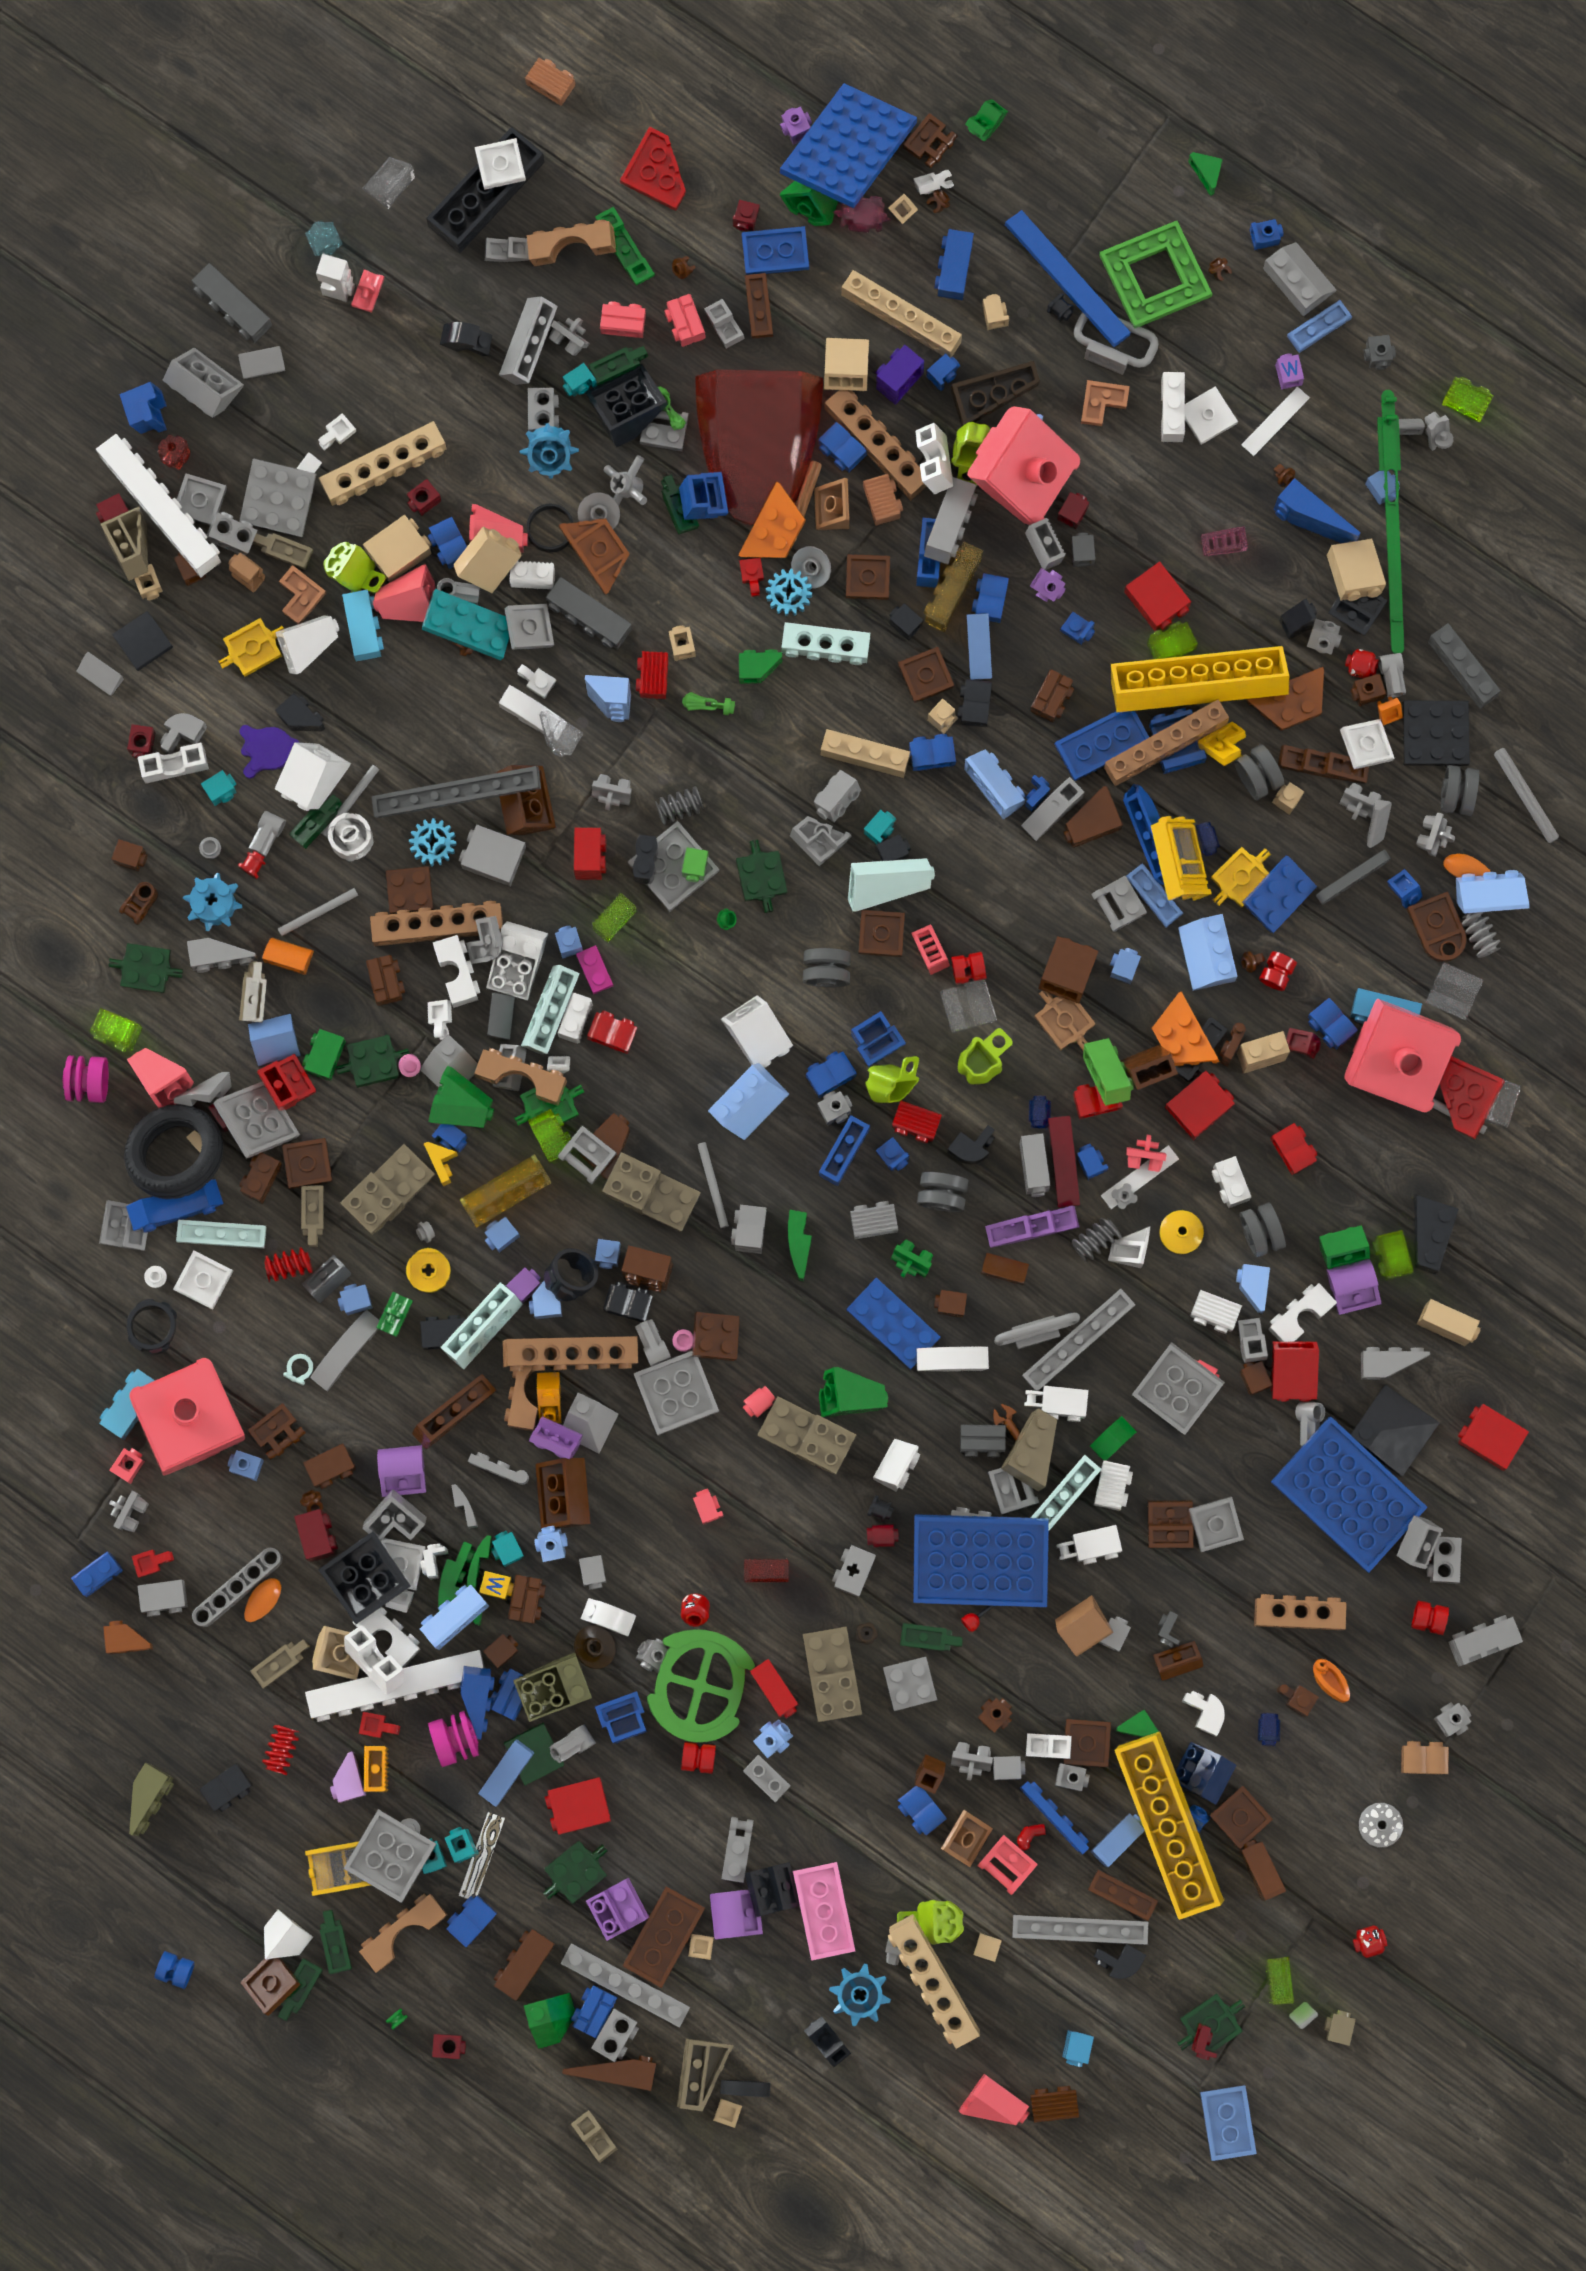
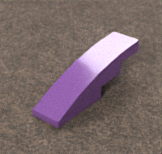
[985,1206,1080,1248]

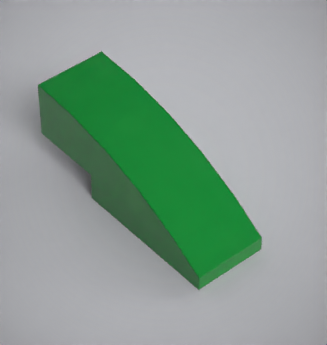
[788,1210,812,1282]

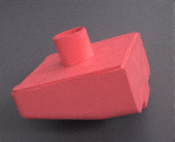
[968,406,1080,525]
[1344,999,1461,1112]
[129,1358,245,1476]

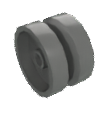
[1234,744,1285,800]
[1440,765,1479,816]
[803,948,851,988]
[917,1172,969,1212]
[1240,1202,1286,1258]

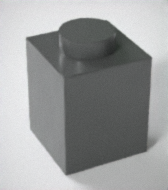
[1071,533,1095,567]

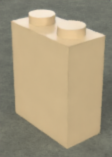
[824,338,869,391]
[363,515,431,583]
[453,527,522,593]
[1327,539,1386,601]
[1237,1031,1290,1074]
[1416,1299,1481,1346]

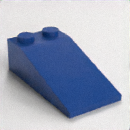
[1274,478,1361,543]

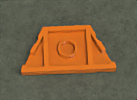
[738,482,806,558]
[1152,992,1220,1066]

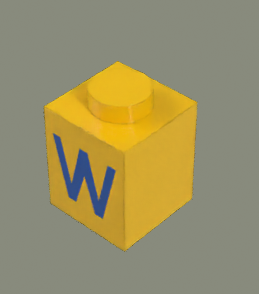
[479,1571,514,1600]

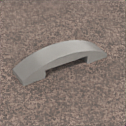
[310,1310,379,1392]

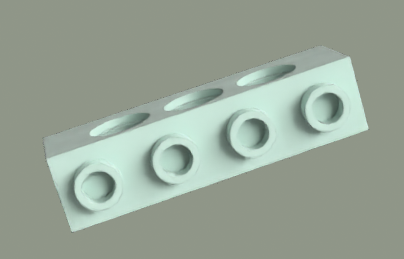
[782,622,870,665]
[521,965,580,1054]
[441,1283,523,1369]
[1031,1455,1101,1531]

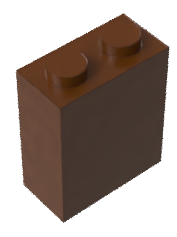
[1038,936,1098,1004]
[1120,1045,1178,1090]

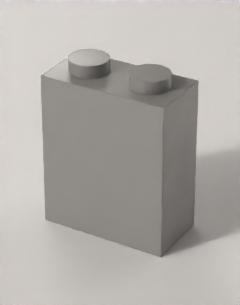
[459,824,526,887]
[1019,1133,1050,1197]

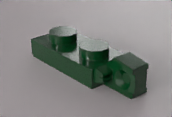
[588,346,648,386]
[661,475,699,535]
[289,794,343,849]
[900,1623,963,1651]
[320,1910,352,1974]
[278,1958,323,2021]

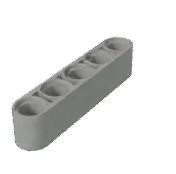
[192,1548,283,1627]

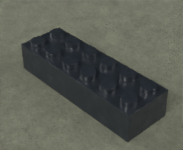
[426,127,545,253]

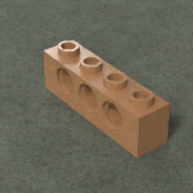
[1254,1594,1346,1630]

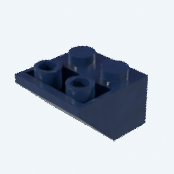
[1175,1742,1237,1805]

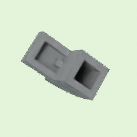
[160,713,207,754]
[1237,1318,1268,1363]

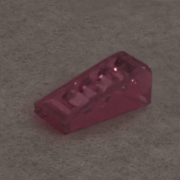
[1201,526,1248,556]

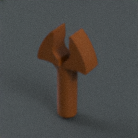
[993,1404,1020,1441]

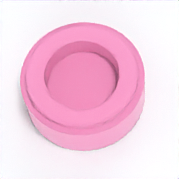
[398,1054,421,1077]
[672,1329,693,1352]

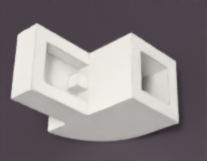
[581,1598,636,1636]
[1182,1691,1224,1737]

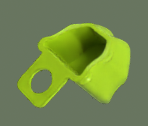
[951,422,991,486]
[323,542,386,593]
[957,1028,1013,1084]
[866,1056,919,1103]
[897,1900,964,1945]

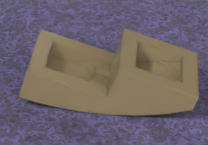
[571,2110,618,2163]

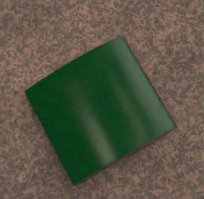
[504,1722,565,1785]

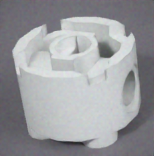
[328,813,374,861]

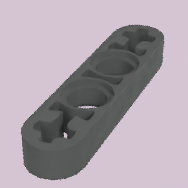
[1316,850,1391,905]

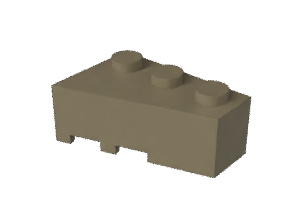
[101,506,148,581]
[1001,1408,1057,1491]
[677,2038,734,2111]

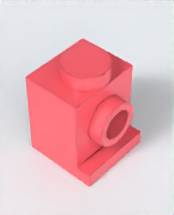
[110,1448,145,1484]
[693,1489,724,1525]

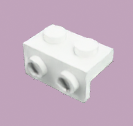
[421,1544,449,1580]

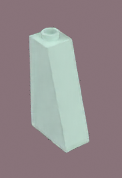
[848,858,935,911]

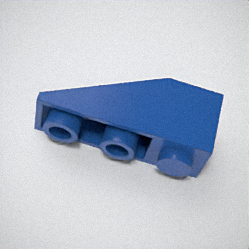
[460,1666,494,1740]

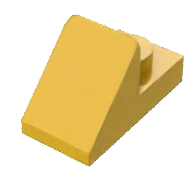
[424,1142,458,1186]

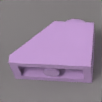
[330,1752,366,1803]

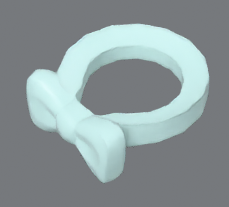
[283,1354,313,1386]

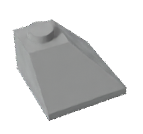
[420,1034,478,1087]
[563,1393,619,1453]

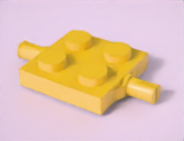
[218,618,284,677]
[1211,847,1271,908]

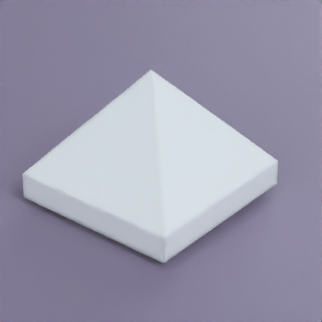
[547,1056,570,1074]

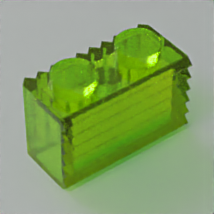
[1442,377,1494,423]
[1147,621,1198,659]
[592,893,637,942]
[90,1008,143,1052]
[528,1109,572,1163]
[1372,1230,1414,1281]
[1264,1957,1294,2005]

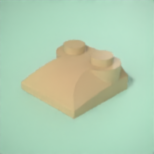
[312,1626,360,1680]

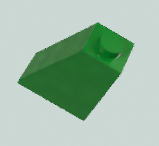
[779,181,838,226]
[428,1066,494,1128]
[819,1367,888,1417]
[524,1993,575,2049]

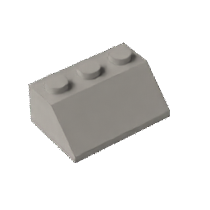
[1263,242,1336,316]
[163,348,244,418]

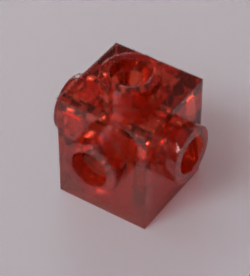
[158,434,190,470]

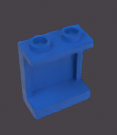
[1149,708,1207,774]

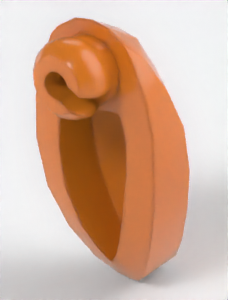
[1443,854,1491,878]
[244,1578,282,1622]
[1313,1659,1350,1703]

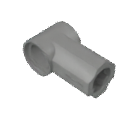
[437,578,480,605]
[1378,653,1406,698]
[249,811,286,857]
[635,1319,671,1366]
[1295,1402,1325,1446]
[549,1724,596,1763]

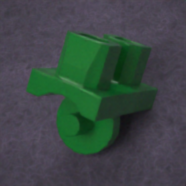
[891,1239,933,1278]
[376,1292,413,1337]

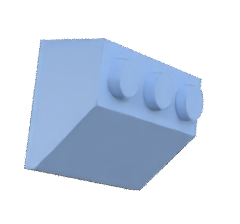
[585,675,631,722]
[964,749,1025,820]
[1456,870,1529,913]
[1178,914,1237,991]
[708,1063,789,1140]
[420,1585,489,1650]

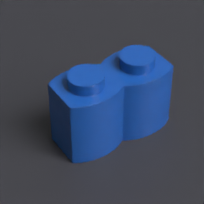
[818,422,867,472]
[427,517,467,569]
[972,573,1009,623]
[909,734,956,771]
[1308,998,1358,1050]
[806,1051,857,1098]
[898,1786,947,1836]
[447,1895,498,1947]

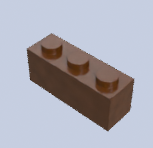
[494,1929,555,2001]

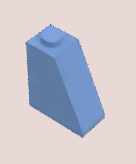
[1090,1814,1145,1868]

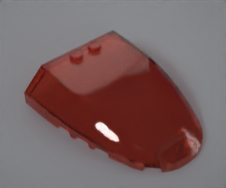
[695,370,823,525]

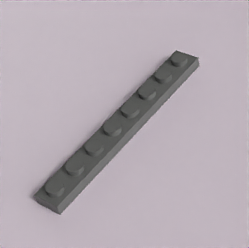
[372,766,541,819]

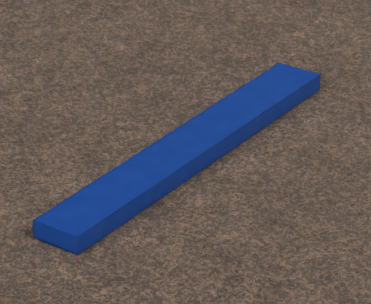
[1005,210,1131,347]

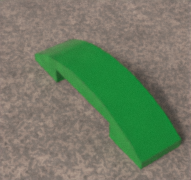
[595,206,655,286]
[467,1536,492,1626]

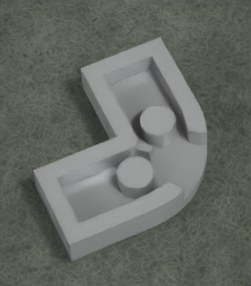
[466,916,502,964]

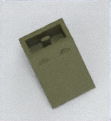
[513,1652,592,1722]
[129,1763,174,1836]

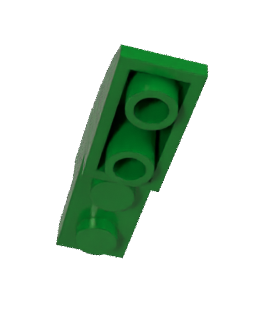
[438,1542,475,1612]

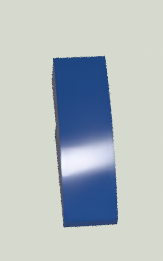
[916,518,940,588]

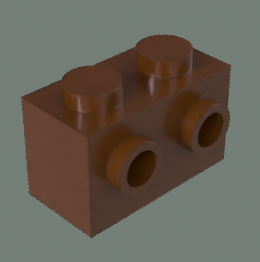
[239,1153,282,1204]

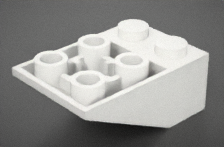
[486,921,548,1000]
[873,1439,920,1492]

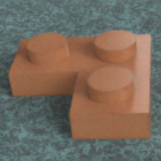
[1081,380,1130,426]
[279,565,326,624]

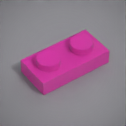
[576,945,613,995]

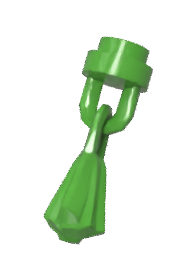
[658,387,686,431]
[682,692,735,716]

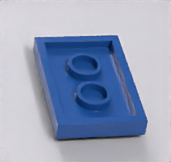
[742,226,809,275]
[1242,856,1317,933]

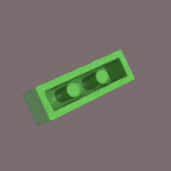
[1083,1038,1133,1106]

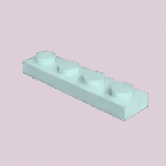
[176,1220,267,1249]

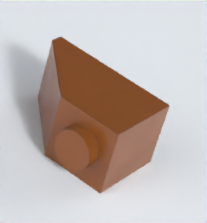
[103,1621,153,1654]

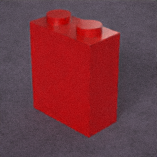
[1124,561,1191,632]
[1165,1071,1235,1140]
[1271,1342,1319,1402]
[1458,1404,1529,1471]
[750,1659,798,1719]
[545,1777,611,1835]

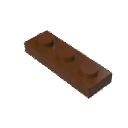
[745,273,773,339]
[1088,1870,1158,1921]

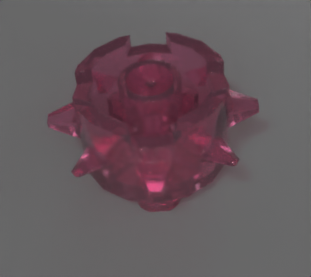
[833,196,891,233]

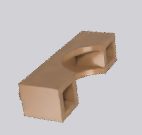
[527,220,616,266]
[474,1048,567,1106]
[504,1338,550,1431]
[359,1894,448,1973]

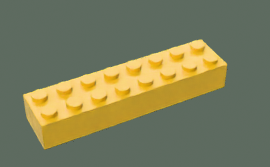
[1111,646,1289,712]
[1114,1731,1224,1920]

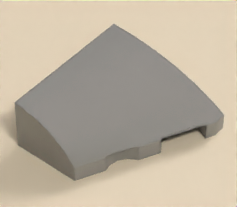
[790,816,851,866]
[174,1072,232,1106]

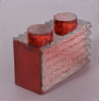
[744,1558,789,1582]

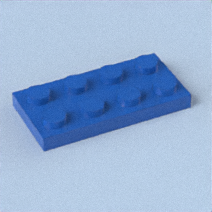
[1054,711,1149,782]
[846,1278,941,1370]
[1020,1781,1089,1855]

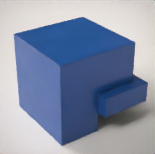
[120,382,167,434]
[679,472,728,520]
[851,1011,906,1067]
[595,1691,647,1744]

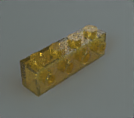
[924,542,983,632]
[459,1154,552,1228]

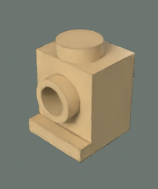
[888,194,918,224]
[982,294,1009,330]
[134,564,163,600]
[669,625,696,661]
[928,698,958,734]
[1272,782,1304,815]

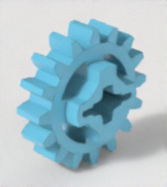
[766,569,812,616]
[409,818,457,866]

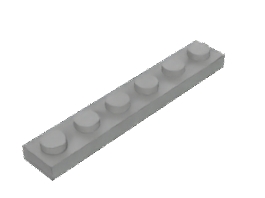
[1022,1289,1135,1391]
[1012,1915,1148,1945]
[560,1943,690,2028]

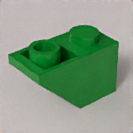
[739,649,782,684]

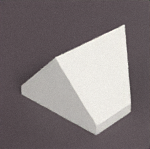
[1108,1226,1151,1268]
[264,1909,313,1959]

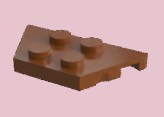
[558,518,630,595]
[1246,667,1324,731]

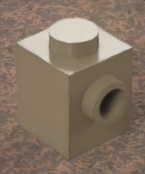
[1324,2010,1356,2046]

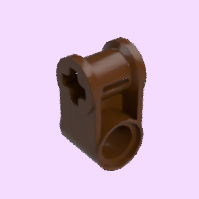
[119,882,158,925]

